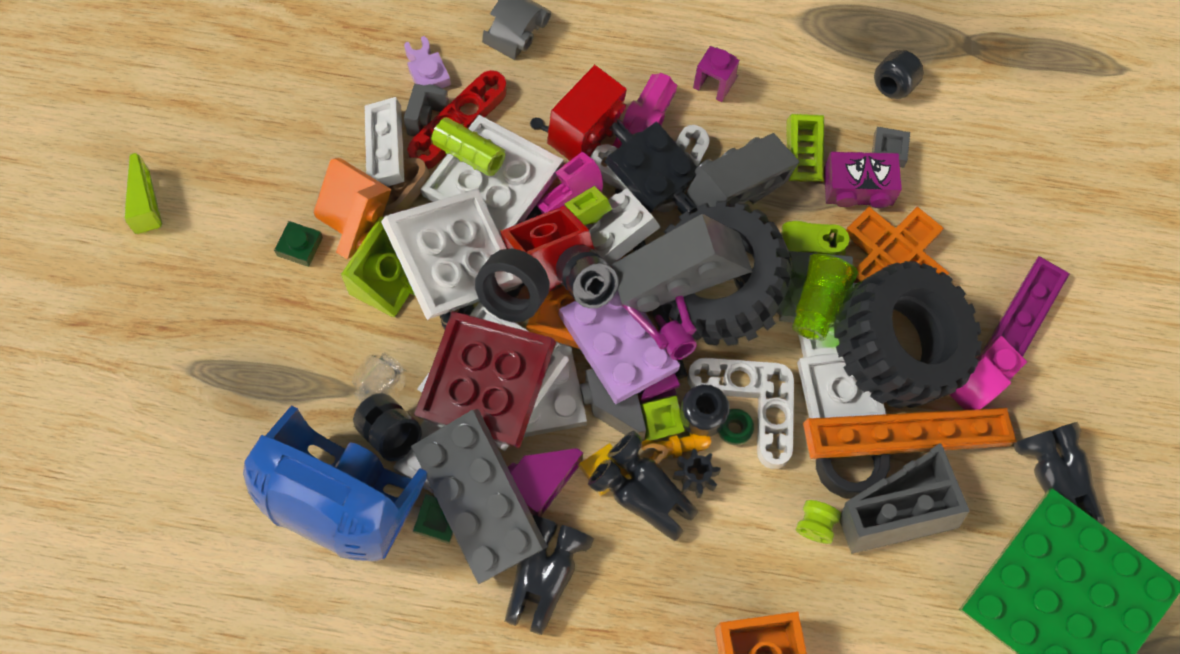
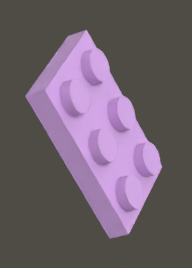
[559,289,680,404]

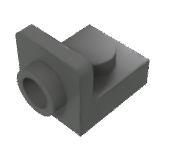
[404,83,449,137]

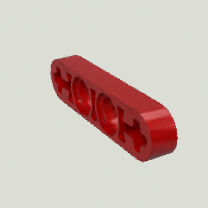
[407,70,507,169]

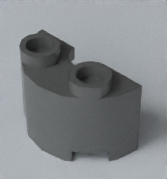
[482,0,551,60]

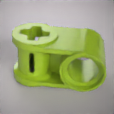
[781,221,850,256]

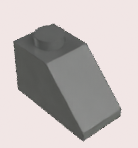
[580,369,646,441]

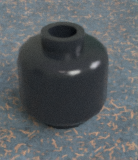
[874,50,924,99]
[680,384,729,437]

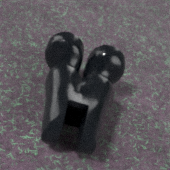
[1013,422,1105,525]
[588,431,698,541]
[505,515,594,635]

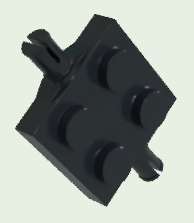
[605,119,697,214]

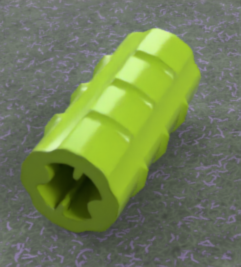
[432,117,506,177]

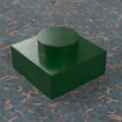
[274,221,323,267]
[413,494,453,544]

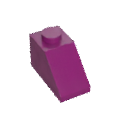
[508,448,583,517]

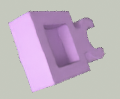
[404,36,451,89]

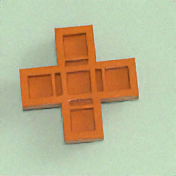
[846,206,949,283]

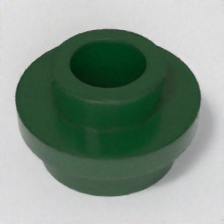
[718,409,754,445]

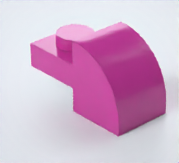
[536,152,603,214]
[949,336,1027,410]

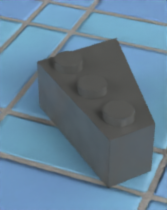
[677,133,799,214]
[611,214,753,312]
[839,443,970,554]

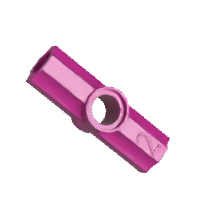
[612,72,678,148]

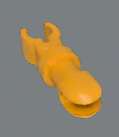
[641,434,711,464]

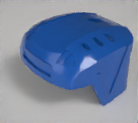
[243,405,427,562]

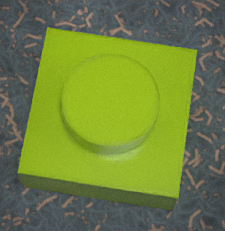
[565,186,612,226]
[640,396,685,440]

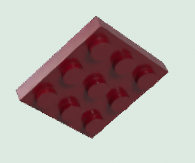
[414,311,556,449]

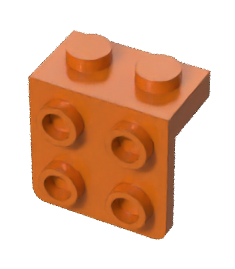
[314,157,392,259]

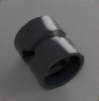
[556,244,618,309]
[353,393,422,461]

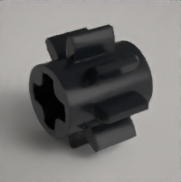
[673,449,721,498]

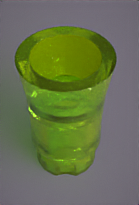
[792,254,859,341]

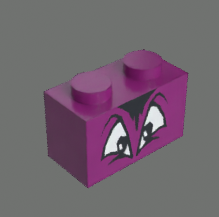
[824,152,902,208]

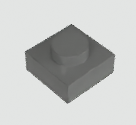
[872,126,910,168]

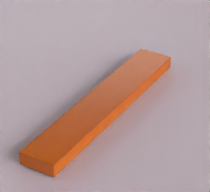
[803,408,1017,459]

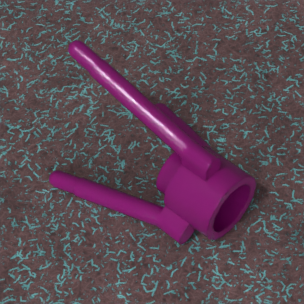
[621,296,697,360]

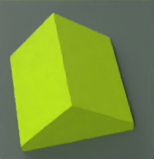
[341,217,413,317]

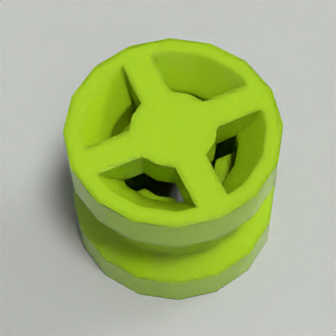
[795,500,841,544]

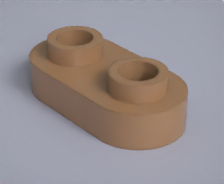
[382,158,431,217]

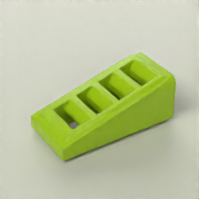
[786,114,824,183]
[125,153,162,234]

